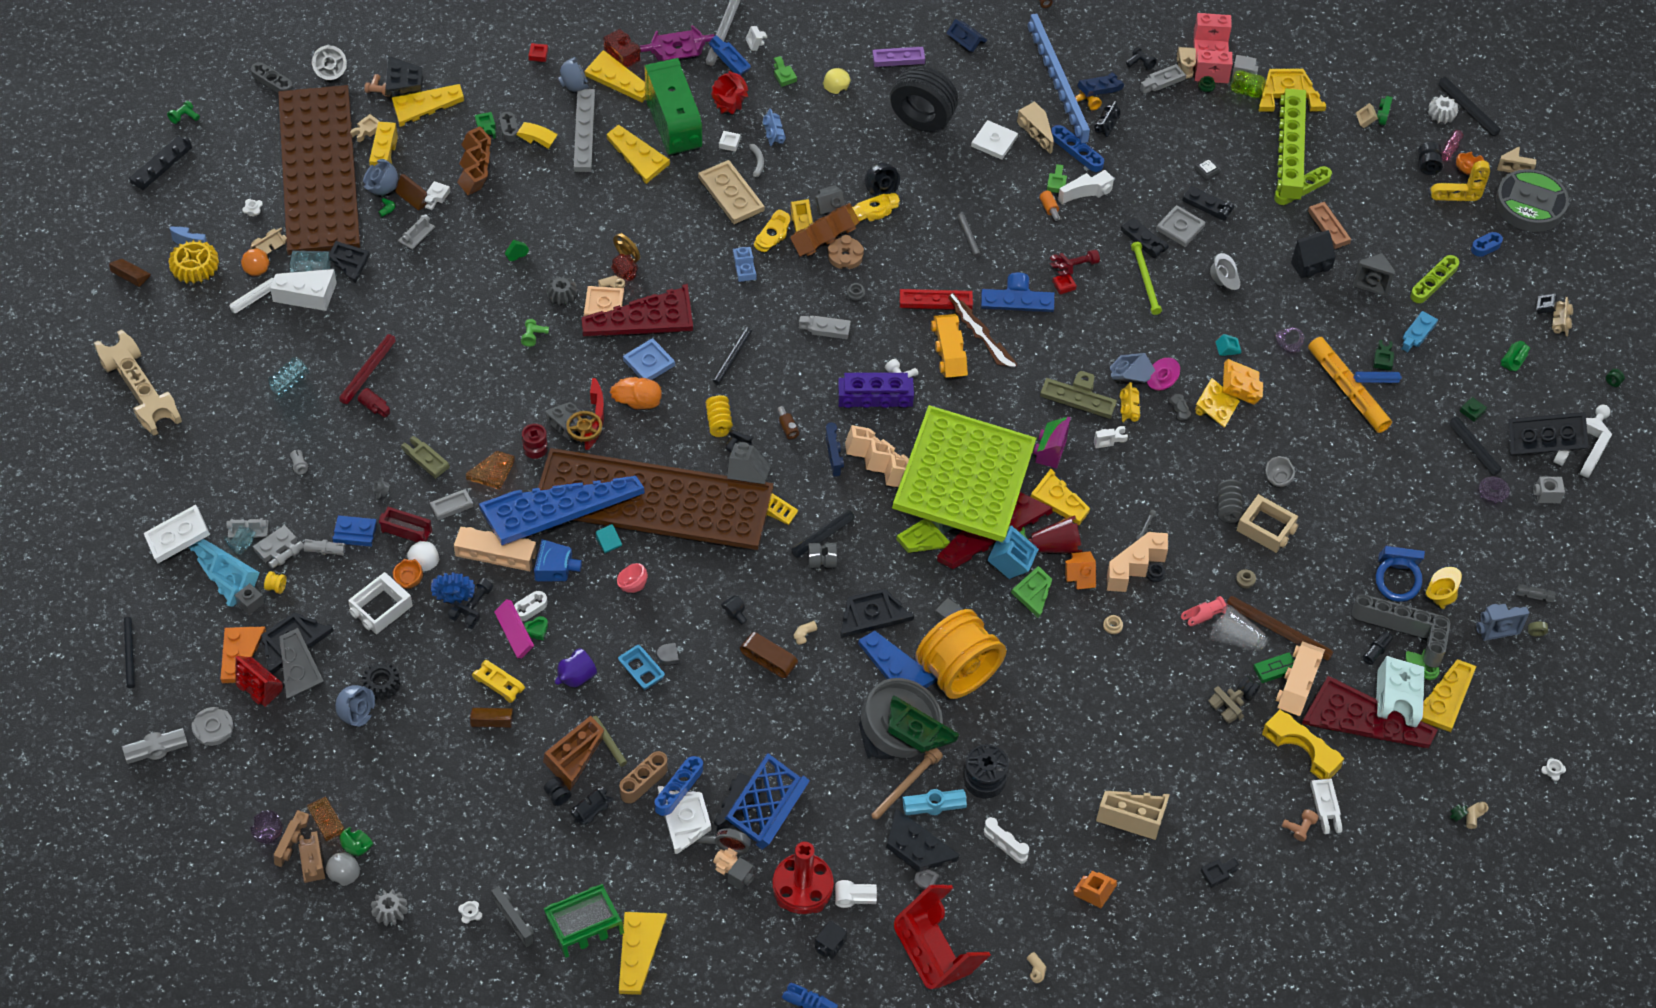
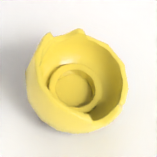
[823,68,851,94]

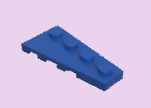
[858,631,937,688]

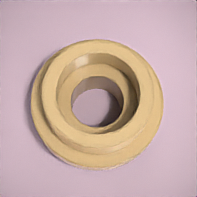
[1103,615,1123,634]

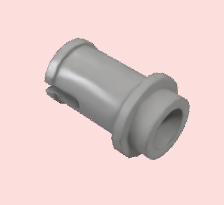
[290,450,308,474]

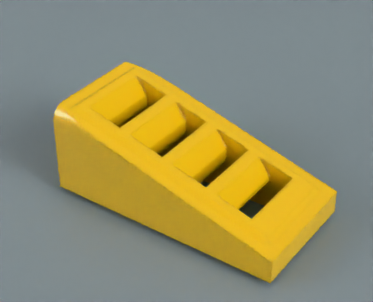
[767,493,798,525]

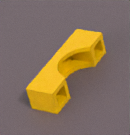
[1262,709,1344,780]

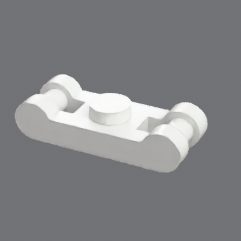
[984,817,1029,864]

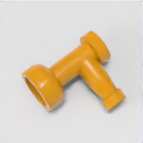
[1075,90,1102,110]

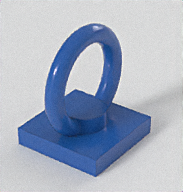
[1376,546,1425,602]

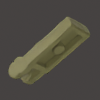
[401,436,450,479]

